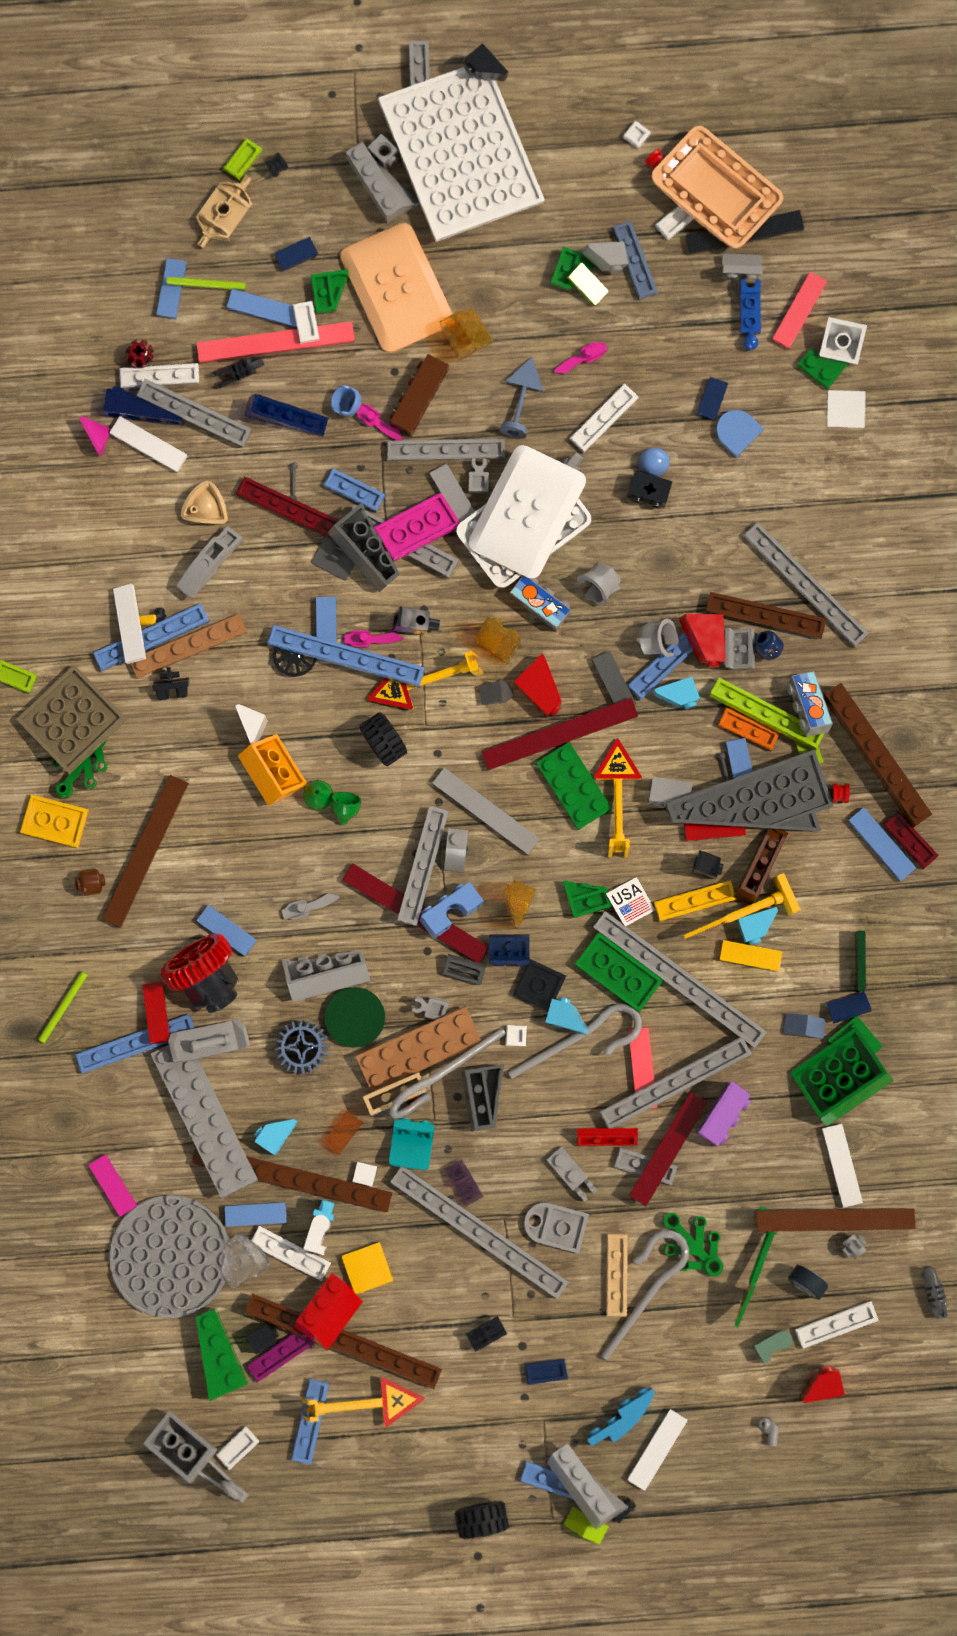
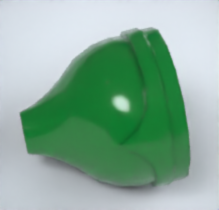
[303,780,333,810]
[331,792,362,825]

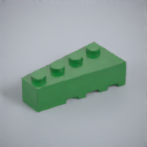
[196,1308,249,1402]

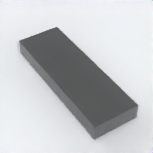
[592,651,636,705]

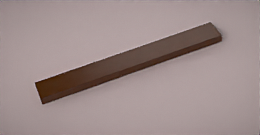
[102,775,189,928]
[755,1208,916,1232]

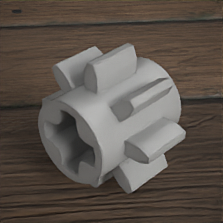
[841,1234,867,1259]

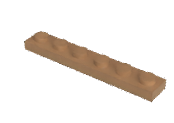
[131,614,247,679]

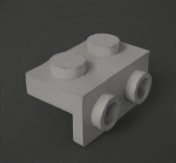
[722,253,763,279]
[724,628,755,670]

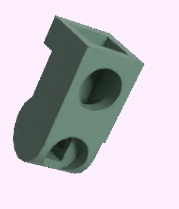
[753,1330,792,1364]

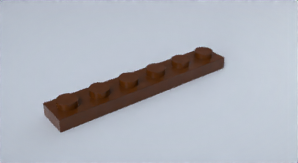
[705,592,826,639]

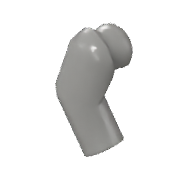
[759,1417,779,1446]

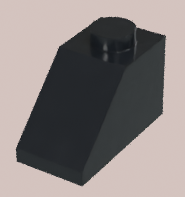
[464,43,509,81]
[692,850,724,879]

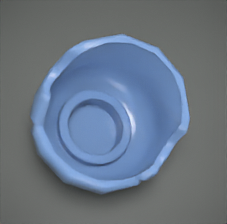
[331,385,362,416]
[638,447,670,477]

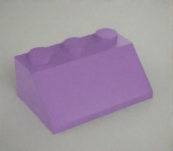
[696,1081,751,1146]

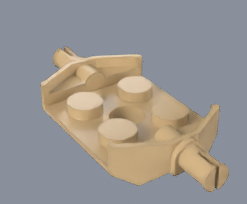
[196,175,253,249]

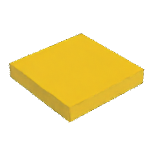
[342,1242,393,1294]

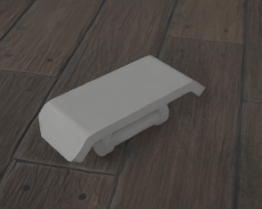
[169,1019,250,1062]

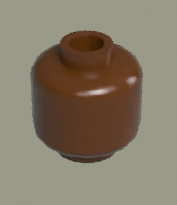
[75,869,105,896]

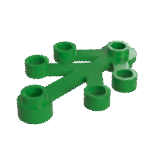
[51,740,108,799]
[663,1213,723,1277]

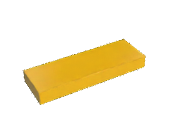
[719,940,782,972]

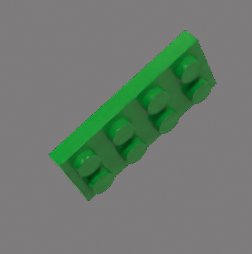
[536,742,612,831]
[575,932,663,1012]

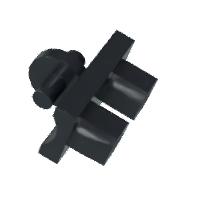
[152,667,190,701]
[466,1316,507,1352]

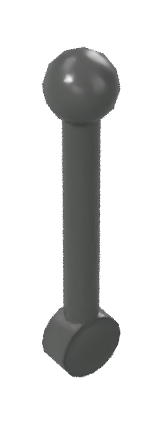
[290,463,298,500]
[718,753,729,781]

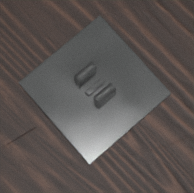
[311,536,355,581]

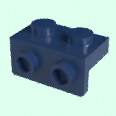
[489,934,530,966]

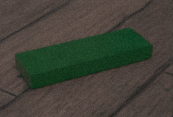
[855,930,866,992]

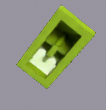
[563,1506,609,1544]

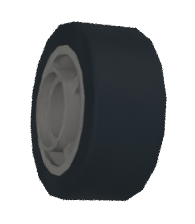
[788,1265,829,1300]

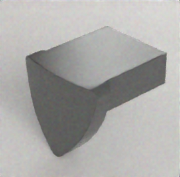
[479,679,514,705]

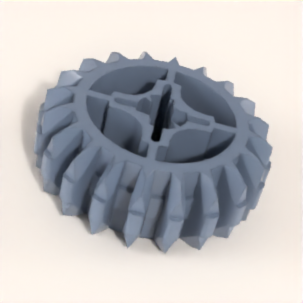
[274,1020,329,1075]

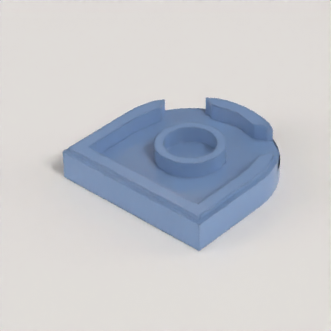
[717,410,764,458]

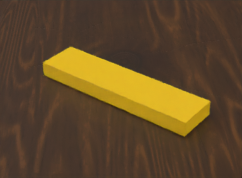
[654,880,736,922]

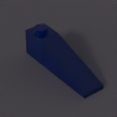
[103,386,184,426]
[244,393,328,437]

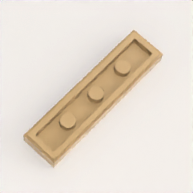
[606,1234,628,1317]

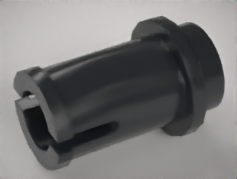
[614,1497,637,1524]

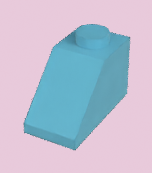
[653,677,700,709]
[737,907,778,945]
[545,997,589,1035]
[254,1119,298,1155]

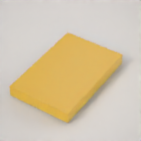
[20,794,89,848]

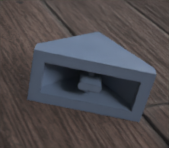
[783,1013,826,1039]

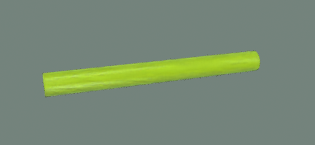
[167,277,245,290]
[38,971,88,1043]

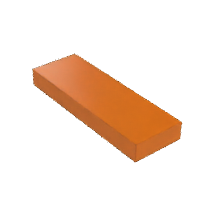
[717,707,780,751]

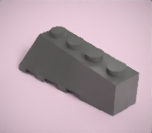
[327,502,400,592]

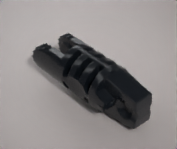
[213,357,264,388]

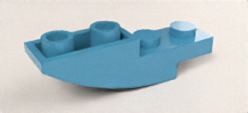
[587,1387,655,1446]

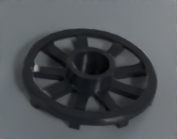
[273,647,317,677]

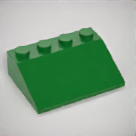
[790,1027,894,1126]

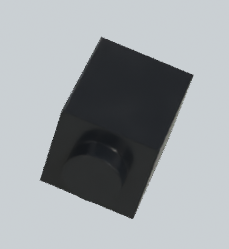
[246,1324,279,1354]

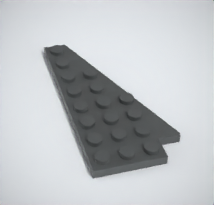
[665,749,833,831]

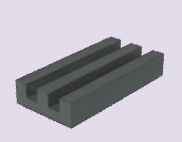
[442,954,486,986]

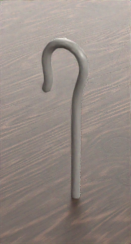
[508,1004,642,1079]
[389,1028,506,1119]
[601,1230,689,1360]

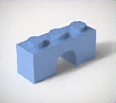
[420,882,484,939]

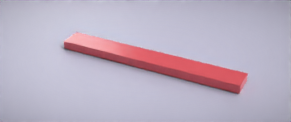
[197,322,355,363]

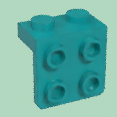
[389,1118,435,1170]

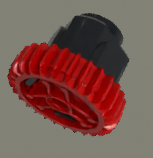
[161,933,238,1013]

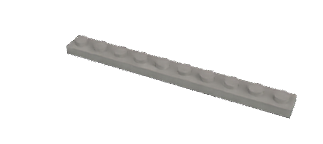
[593,911,767,1048]
[391,1167,569,1299]

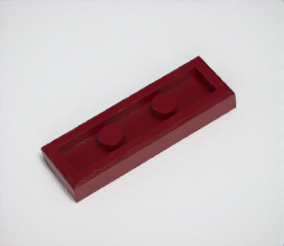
[883,812,939,869]

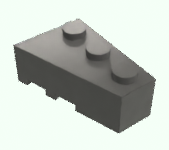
[461,1064,504,1132]

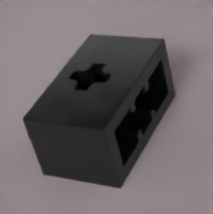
[627,471,673,509]

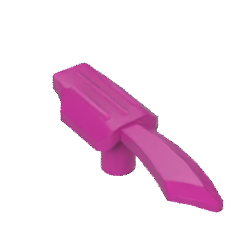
[554,342,608,374]
[356,404,403,440]
[344,630,403,647]

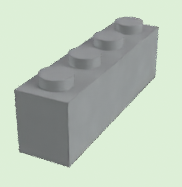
[346,142,420,224]
[282,950,371,1002]
[547,1444,628,1530]

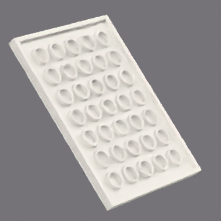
[378,67,545,242]

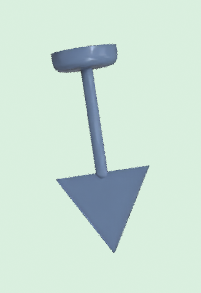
[500,357,543,439]

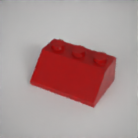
[294,1273,363,1351]

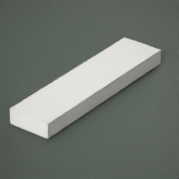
[119,363,199,389]
[570,384,638,453]
[110,416,188,473]
[113,584,146,664]
[822,1124,863,1208]
[250,1226,331,1281]
[795,1301,879,1349]
[627,1409,688,1491]

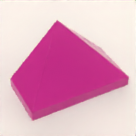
[79,416,111,457]

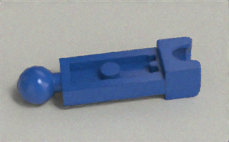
[740,279,761,350]

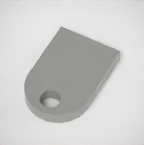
[524,1203,589,1254]

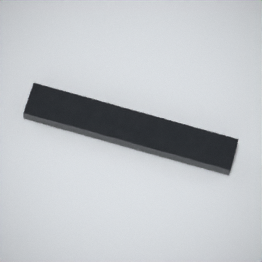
[686,210,804,255]

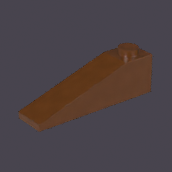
[733,828,788,905]

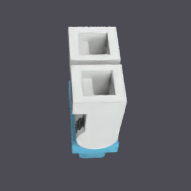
[304,1200,335,1255]

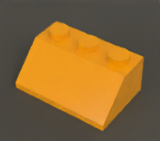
[238,734,307,806]

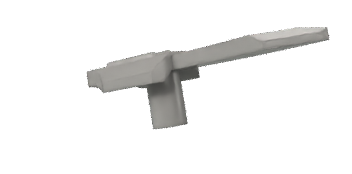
[282,893,340,920]

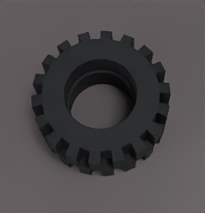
[359,712,407,767]
[454,1501,509,1539]

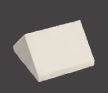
[819,317,867,364]
[236,704,268,744]

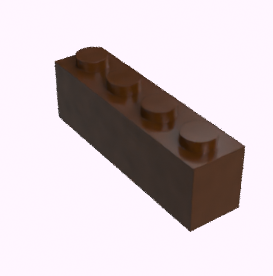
[389,354,449,437]

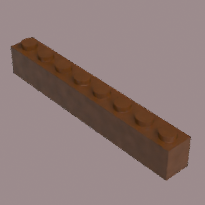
[823,683,932,828]

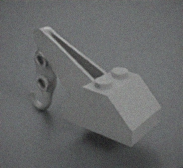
[143,1411,249,1503]

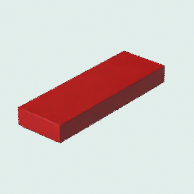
[684,823,746,842]
[143,981,170,1044]
[577,1128,638,1146]

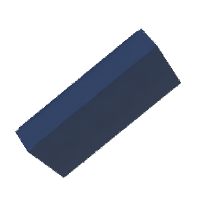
[275,237,319,272]
[697,377,728,421]
[826,991,872,1024]
[525,1358,568,1385]

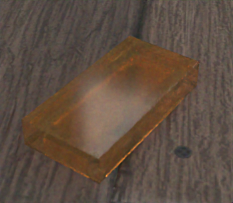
[323,1111,363,1155]

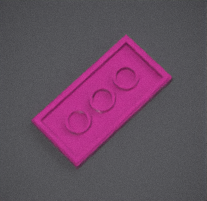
[374,493,460,562]

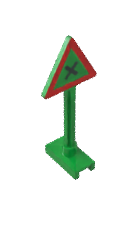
[734,1206,777,1328]

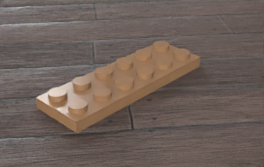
[355,1006,481,1092]

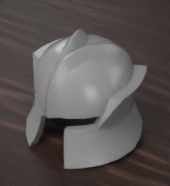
[577,562,621,605]
[636,619,679,657]

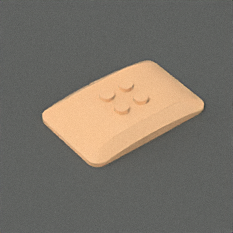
[652,126,783,249]
[340,223,453,353]

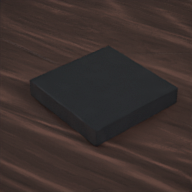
[513,959,566,1012]

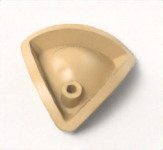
[181,481,228,524]

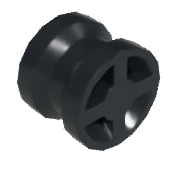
[265,152,289,177]

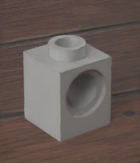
[367,134,398,169]

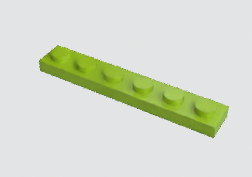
[709,678,825,751]

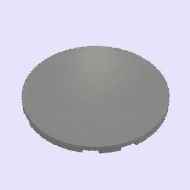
[109,1195,231,1318]

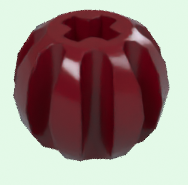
[125,339,154,368]

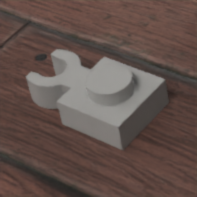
[469,458,489,493]
[411,996,449,1019]

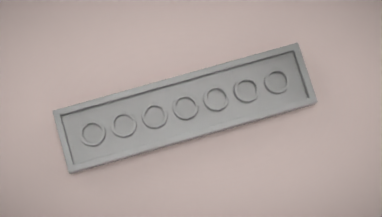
[151,1045,258,1199]

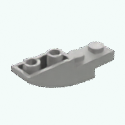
[176,526,243,599]

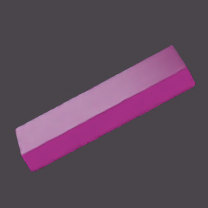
[88,1154,137,1217]

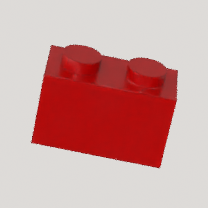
[799,1365,845,1403]

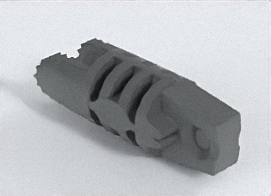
[923,1266,948,1319]

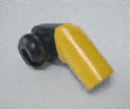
[139,608,166,626]

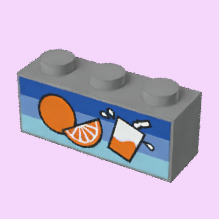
[509,576,571,632]
[787,671,833,737]

